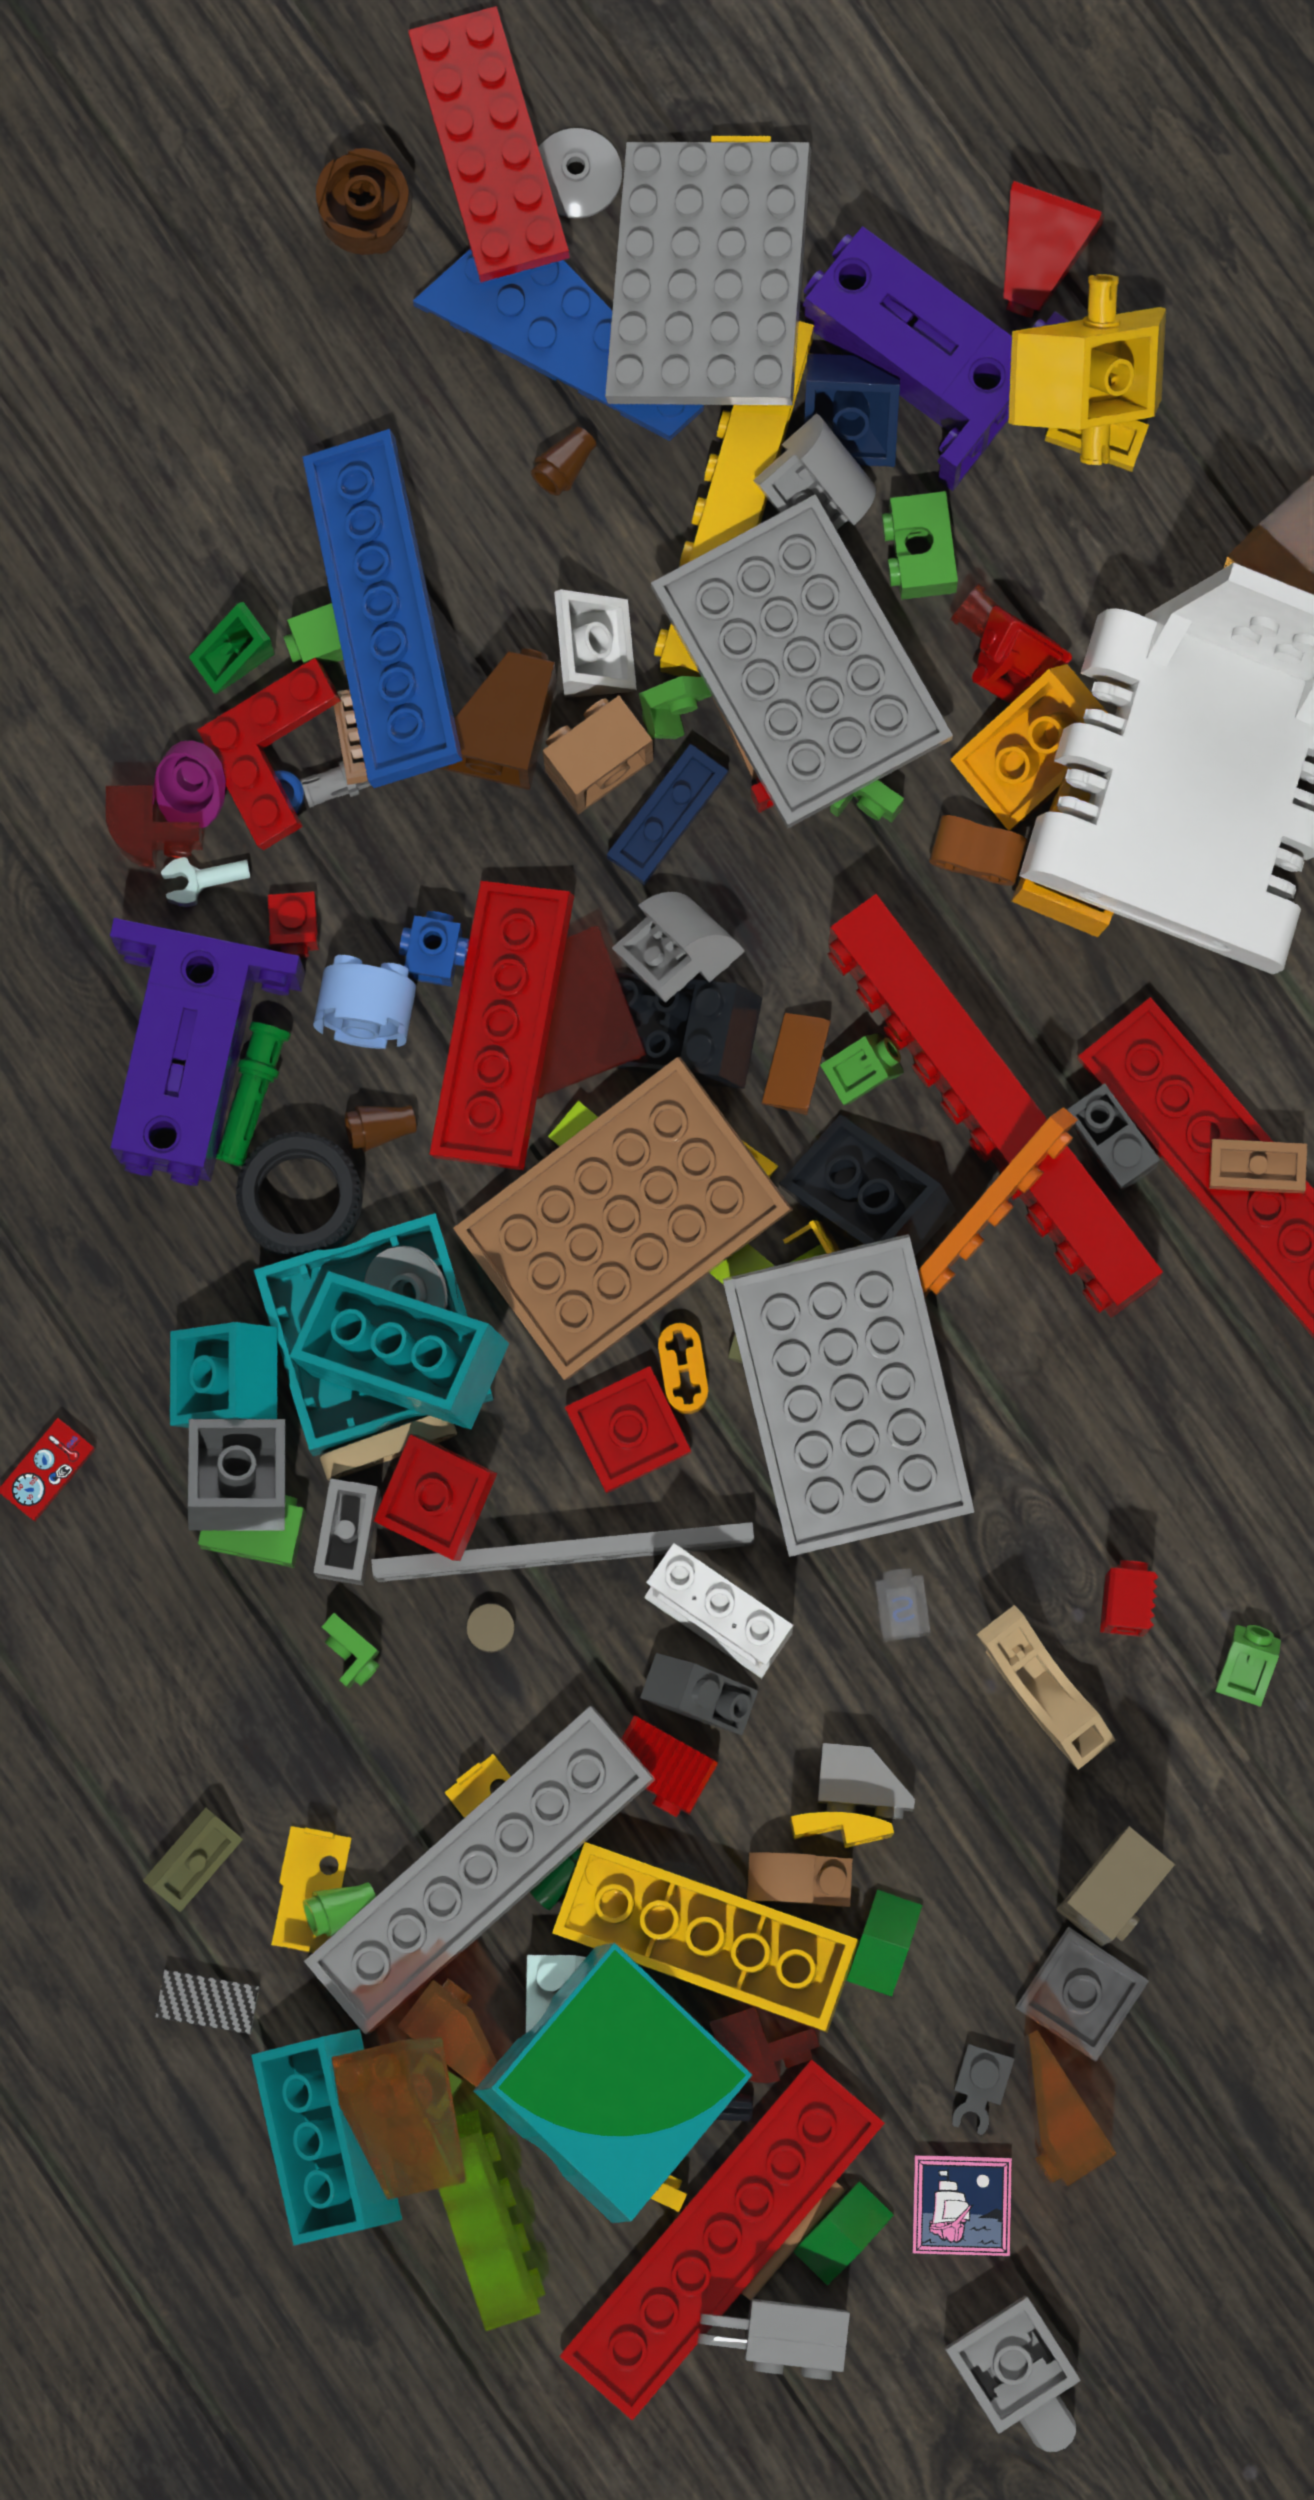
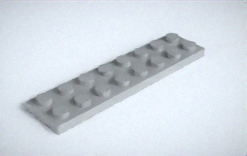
[304,1706,656,2035]

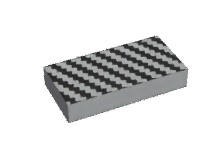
[156,1970,260,2034]

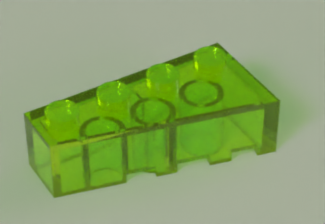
[423,2110,546,2331]

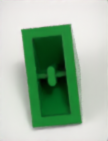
[189,602,275,694]
[846,1890,923,1997]
[793,2181,894,2285]

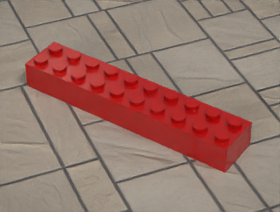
[827,894,1163,1318]

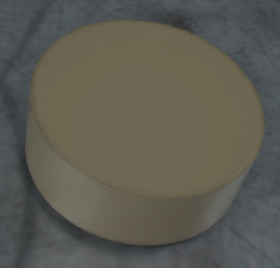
[467,1604,515,1653]

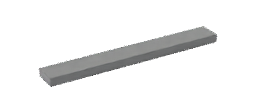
[371,1522,754,1582]

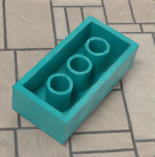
[289,1271,510,1430]
[251,2029,403,2246]

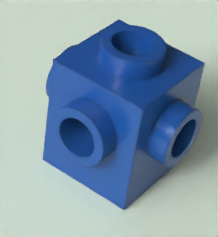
[399,911,469,987]

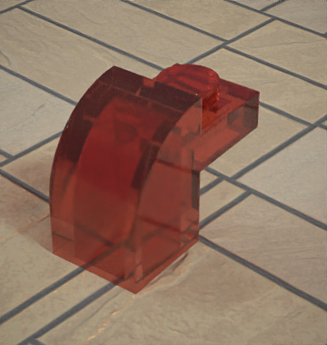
[105,785,203,869]
[709,2007,820,2084]

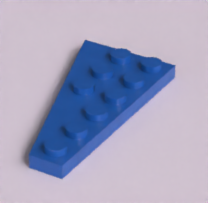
[413,249,704,441]

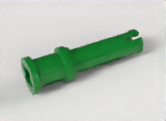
[215,1021,291,1167]

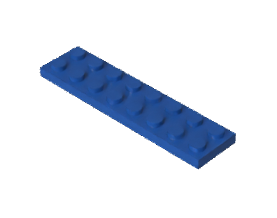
[303,429,463,788]

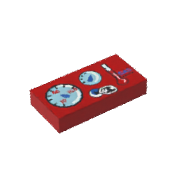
[0,1418,96,1522]

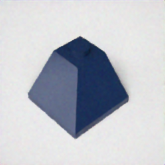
[804,354,900,467]

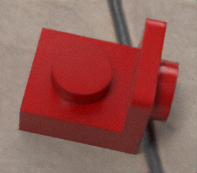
[268,891,319,959]

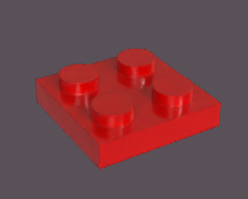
[565,1366,692,1494]
[373,1434,498,1561]

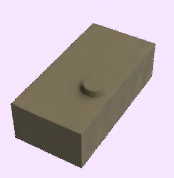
[1056,1826,1175,1947]

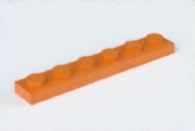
[918,1107,1078,1298]

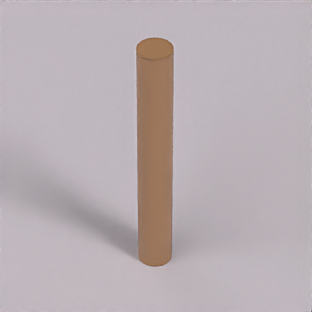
[741,2182,846,2300]

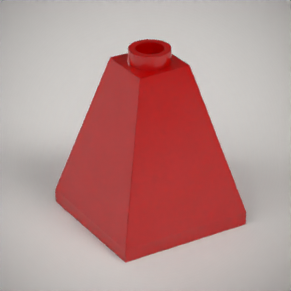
[1004,181,1104,319]

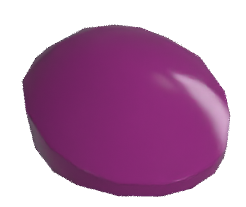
[154,741,226,831]

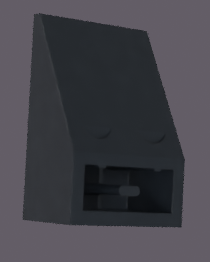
[596,972,763,1089]

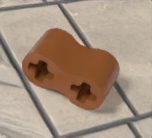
[929,815,1027,886]

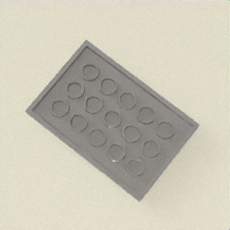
[605,142,812,405]
[651,494,953,829]
[723,1234,975,1557]

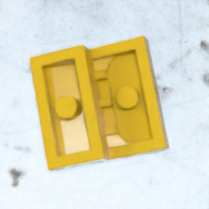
[790,1812,894,1848]

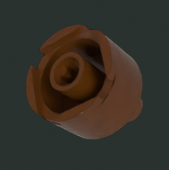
[316,148,411,255]

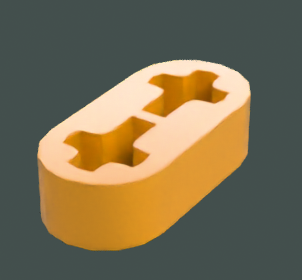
[658,1323,708,1414]

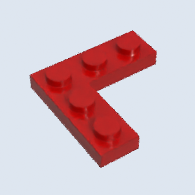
[197,658,341,850]

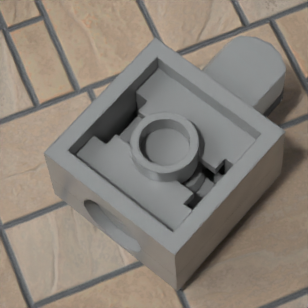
[944,2296,1081,2452]
[697,2299,850,2380]

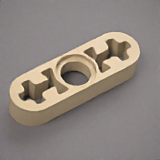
[320,1416,457,1481]

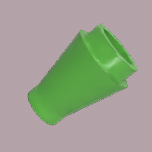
[303,1882,376,1937]

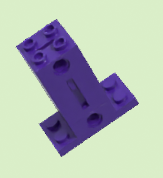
[803,226,1069,491]
[110,918,305,1186]

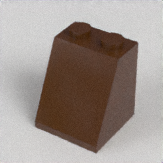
[439,649,557,790]

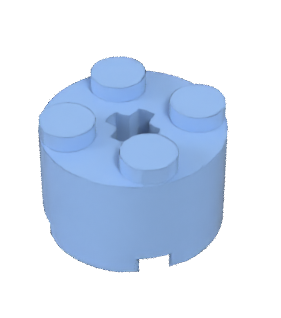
[313,955,416,1049]

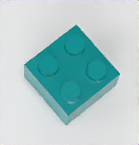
[170,1322,278,1428]

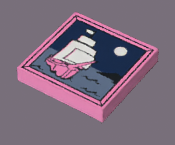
[912,2155,1012,2256]

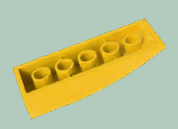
[552,1842,859,2033]

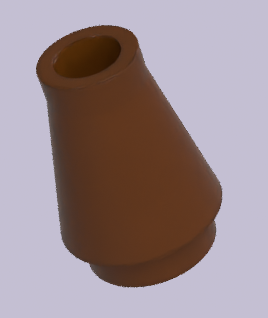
[531,427,597,496]
[344,1105,416,1152]

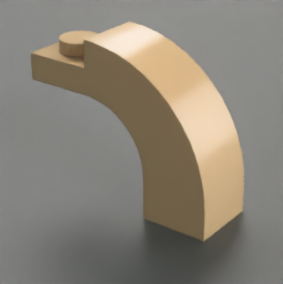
[976,1605,1116,1770]

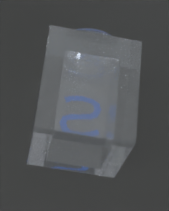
[874,1569,931,1642]

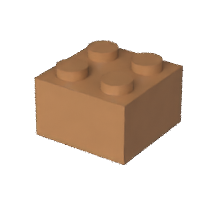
[543,696,653,815]

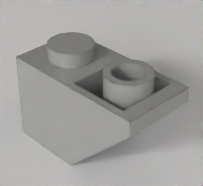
[817,1743,915,1819]

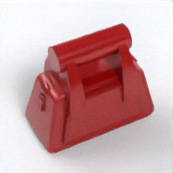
[972,606,1072,704]

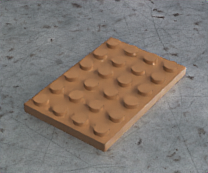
[453,1057,793,1380]

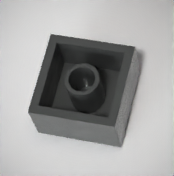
[188,1419,285,1531]

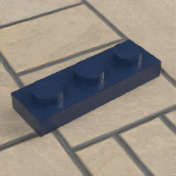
[607,744,728,885]

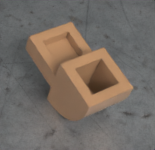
[747,1852,853,1907]

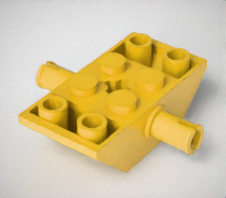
[1008,274,1166,465]

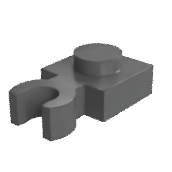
[952,2044,1014,2135]

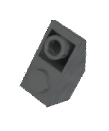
[1067,1083,1160,1195]
[640,1653,758,1736]

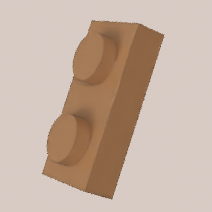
[1209,1139,1307,1194]

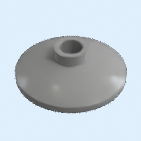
[538,128,622,219]
[364,1246,447,1309]

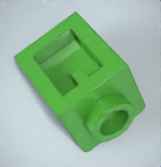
[639,676,712,739]
[830,780,904,823]
[820,1033,904,1105]
[322,1613,380,1689]
[1215,1625,1281,1707]

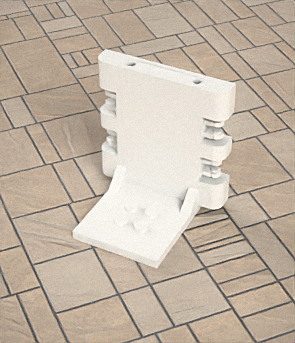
[1019,563,1314,974]

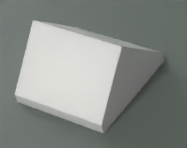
[554,589,637,698]

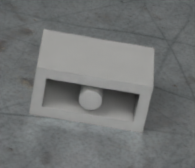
[313,1478,380,1586]

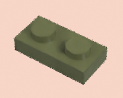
[143,1808,243,1912]

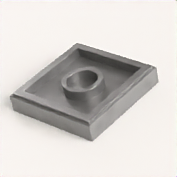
[1015,1927,1149,2062]

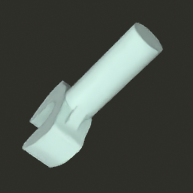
[161,857,251,907]

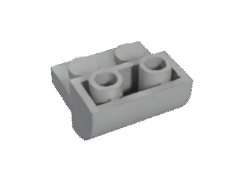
[753,413,876,530]
[612,892,745,1003]

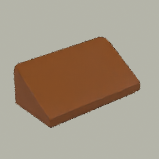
[762,1013,831,1115]

